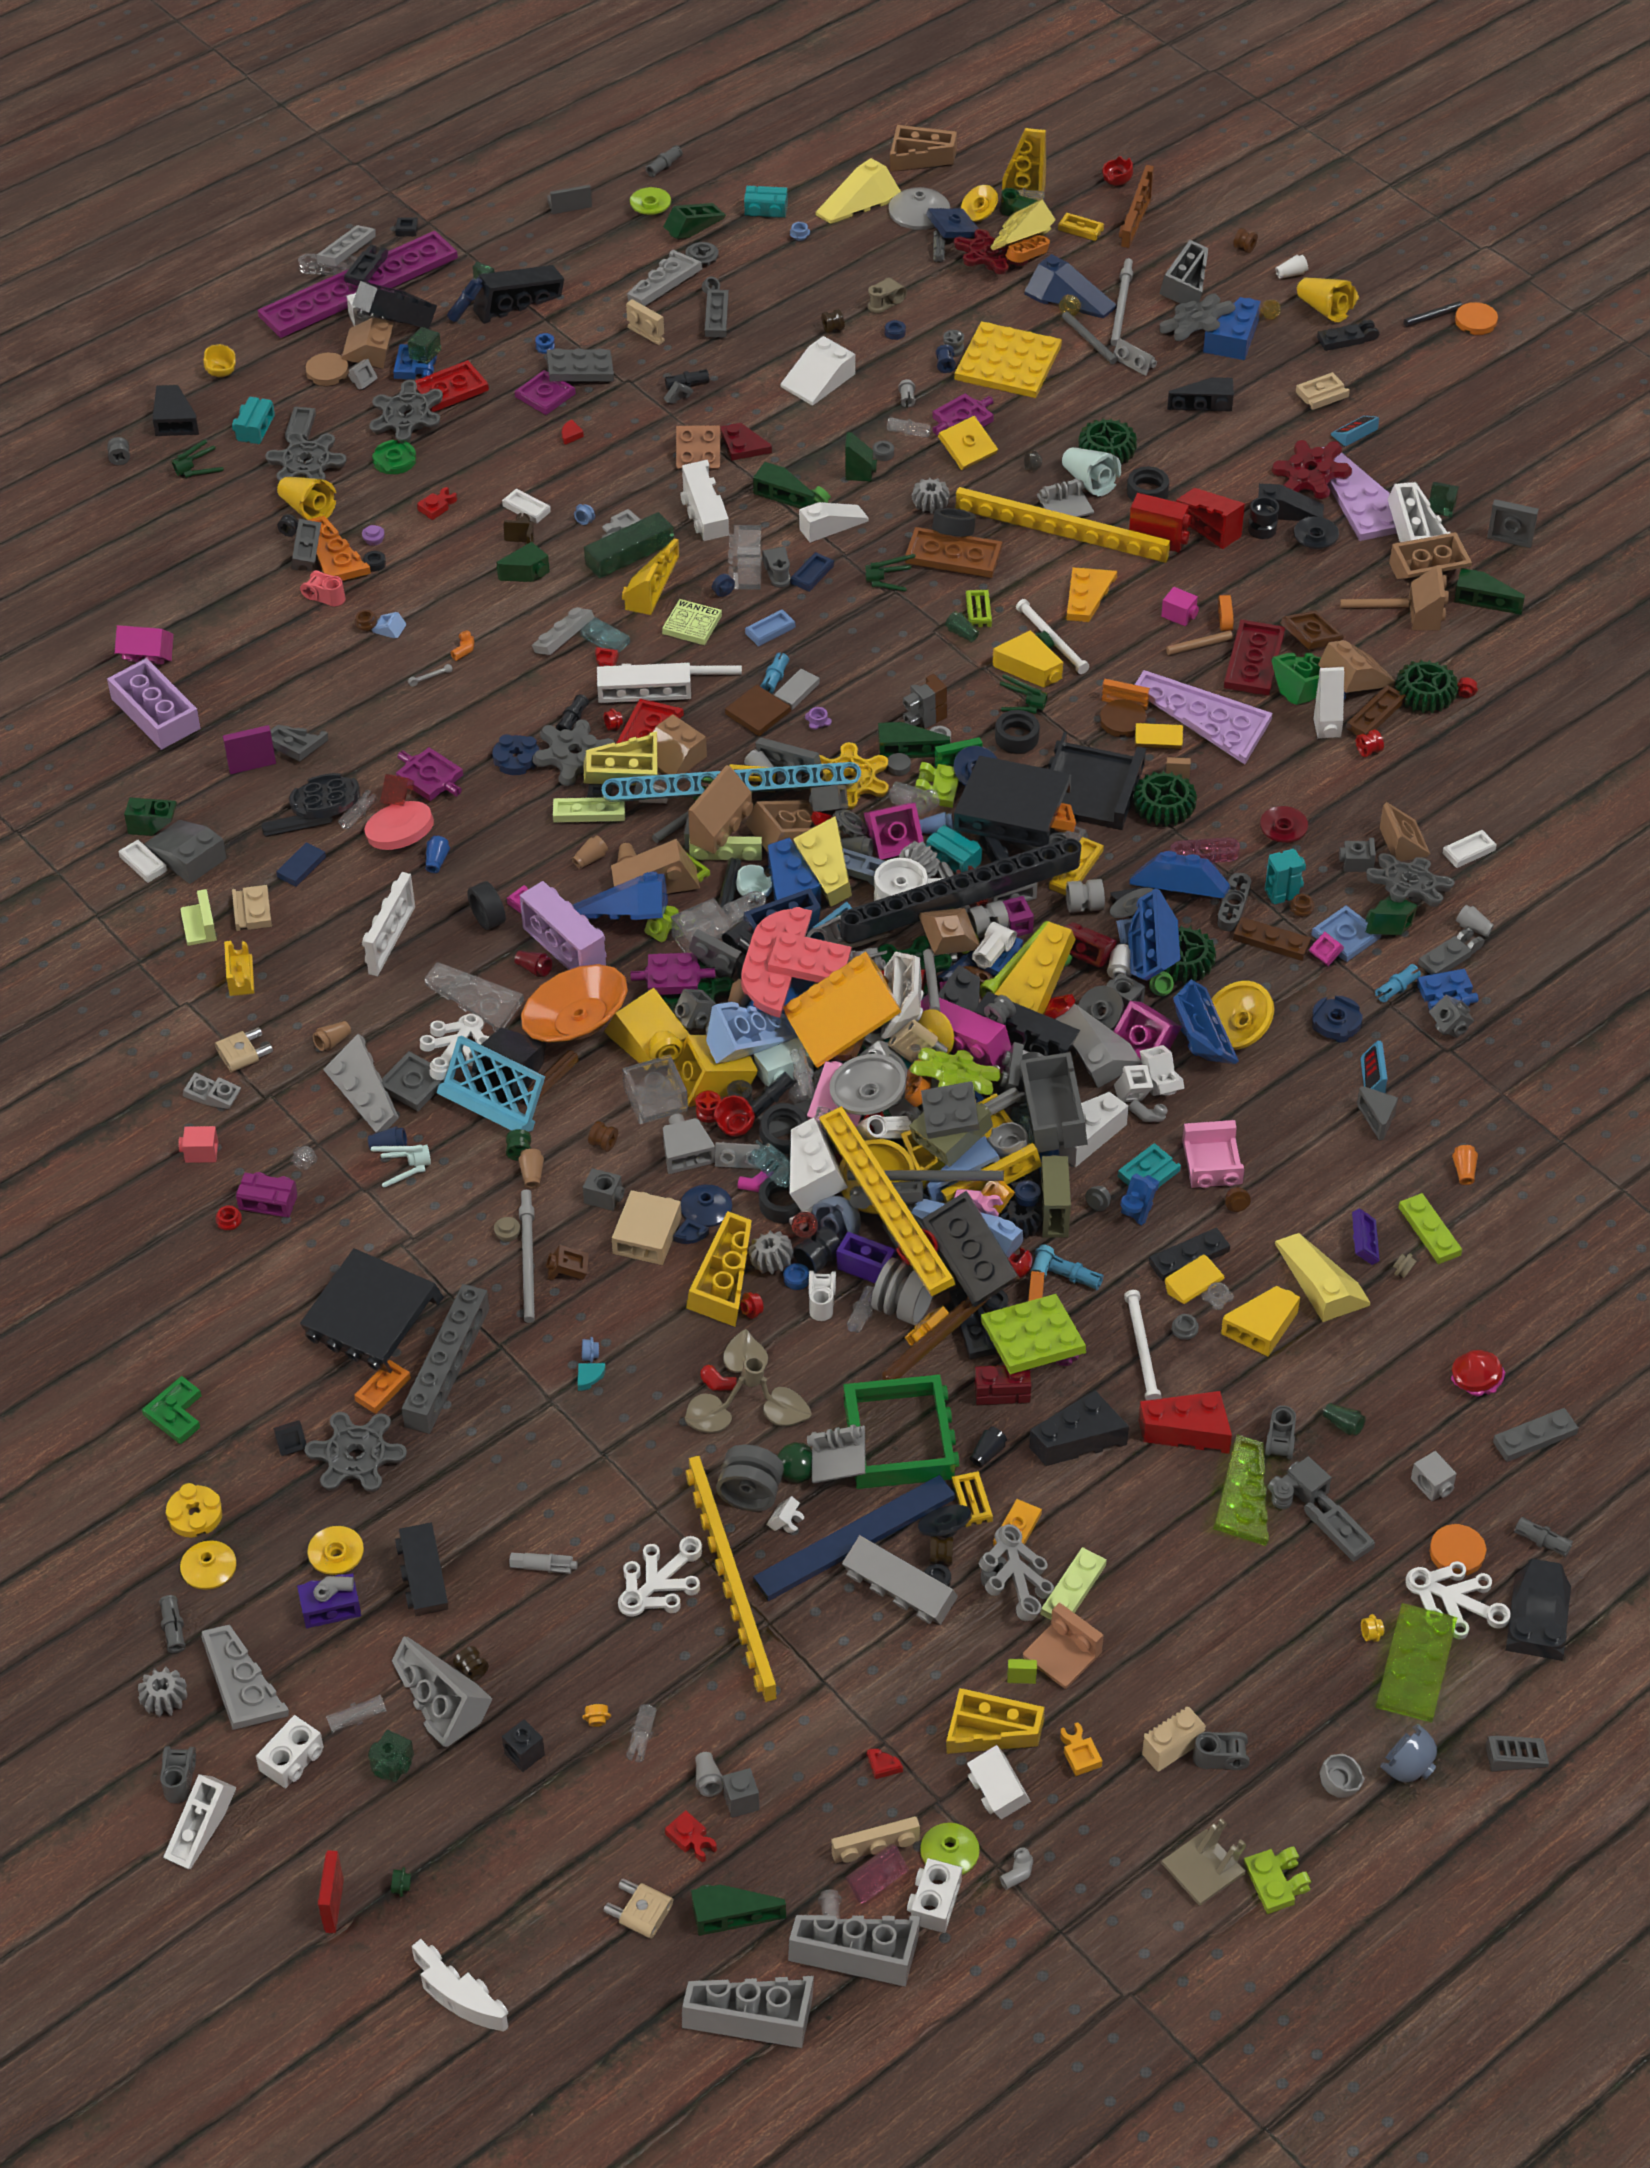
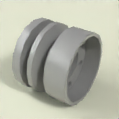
[871,1258,933,1325]

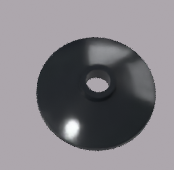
[1294,517,1339,549]
[918,1505,972,1538]

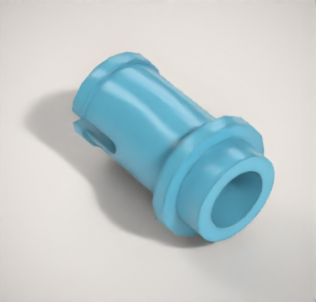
[1030,1245,1055,1279]

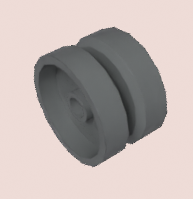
[716,1444,784,1512]

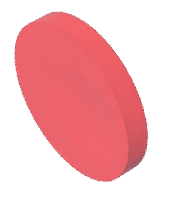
[365,801,434,850]

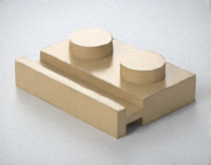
[626,300,665,345]
[1296,372,1350,410]
[232,885,272,931]

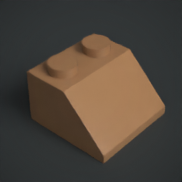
[342,318,394,369]
[653,714,707,775]

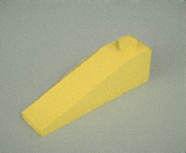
[1275,1233,1370,1322]

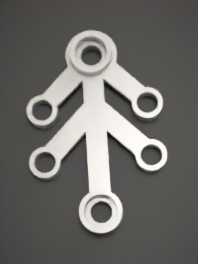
[420,1014,489,1080]
[618,1536,702,1616]
[1406,1561,1510,1639]

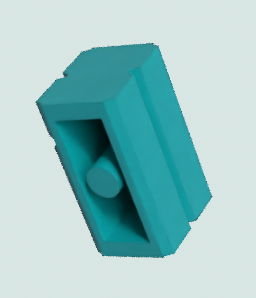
[744,186,788,218]
[232,397,275,444]
[926,825,982,874]
[1265,849,1306,904]

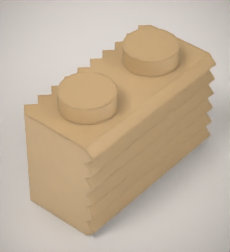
[1142,1707,1205,1772]

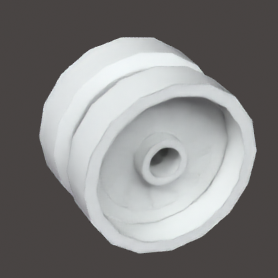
[874,858,928,901]

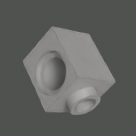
[1411,1451,1457,1501]

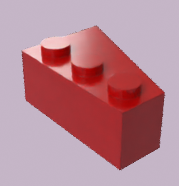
[1176,488,1245,549]
[1138,1391,1232,1454]

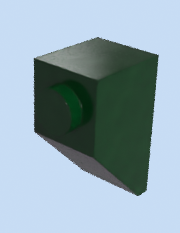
[845,432,877,482]
[496,542,550,582]

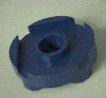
[493,734,539,775]
[1312,996,1363,1043]

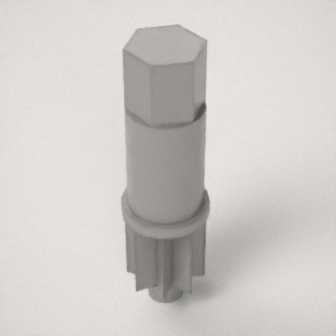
[510,1553,578,1574]

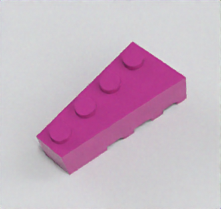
[920,994,1011,1074]

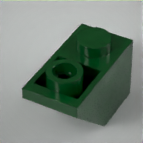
[124,797,177,836]
[1365,895,1418,935]

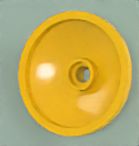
[1211,981,1274,1050]
[839,1139,915,1214]

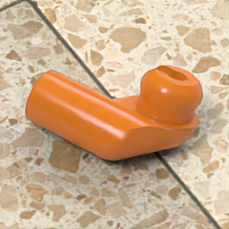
[450,630,475,661]

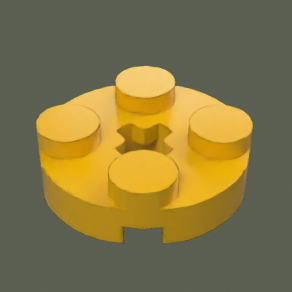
[166,1483,222,1538]

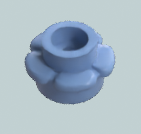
[790,222,810,241]
[574,504,595,525]
[582,1337,599,1363]

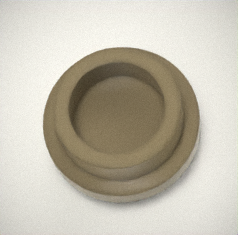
[494,1217,520,1242]
[1393,1253,1417,1278]

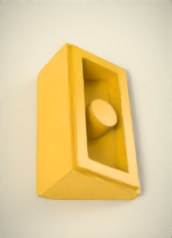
[1135,723,1183,749]
[1165,1255,1225,1304]

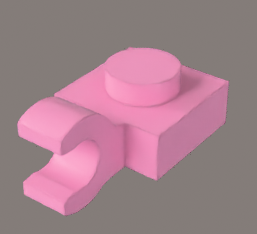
[954,1189,1003,1217]

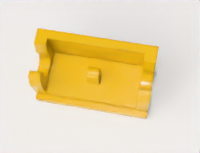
[224,941,255,996]

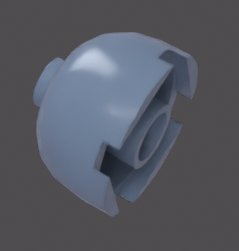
[808,1196,861,1242]
[1380,1723,1437,1782]

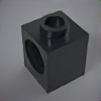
[502,1719,545,1772]

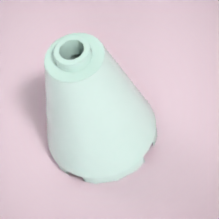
[1062,447,1121,496]

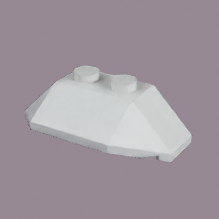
[881,952,924,1039]

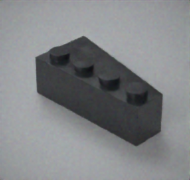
[473,265,565,324]
[974,992,1080,1056]

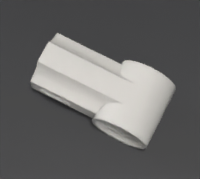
[973,922,1017,969]
[856,1115,911,1141]

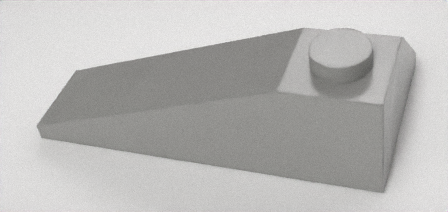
[1055,1003,1142,1088]
[392,1636,492,1747]

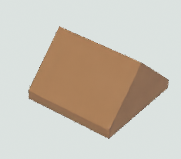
[1380,802,1430,861]

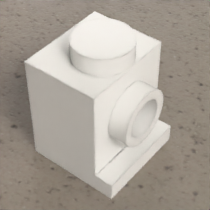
[1114,1065,1153,1102]

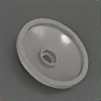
[889,187,950,230]
[829,1054,906,1115]

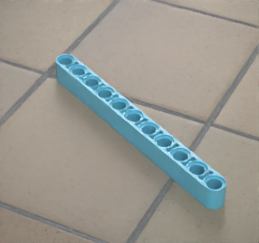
[602,762,861,802]

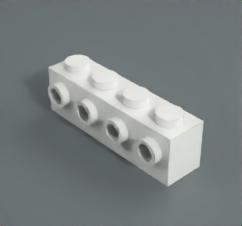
[597,663,691,703]

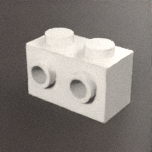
[967,1745,1031,1820]

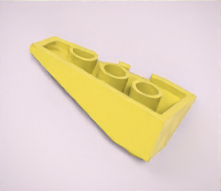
[816,158,901,224]
[991,200,1056,251]

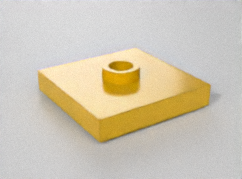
[938,416,998,470]

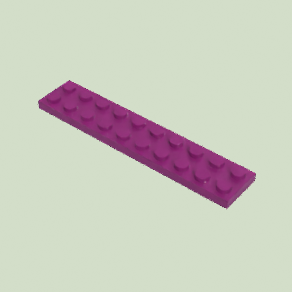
[258,231,458,338]

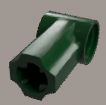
[999,188,1038,216]

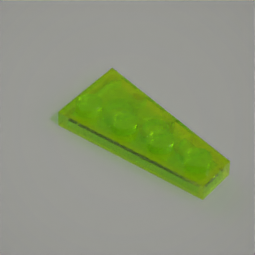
[1213,1434,1269,1546]

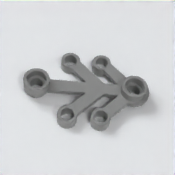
[979,1524,1054,1621]

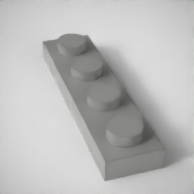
[317,225,376,267]

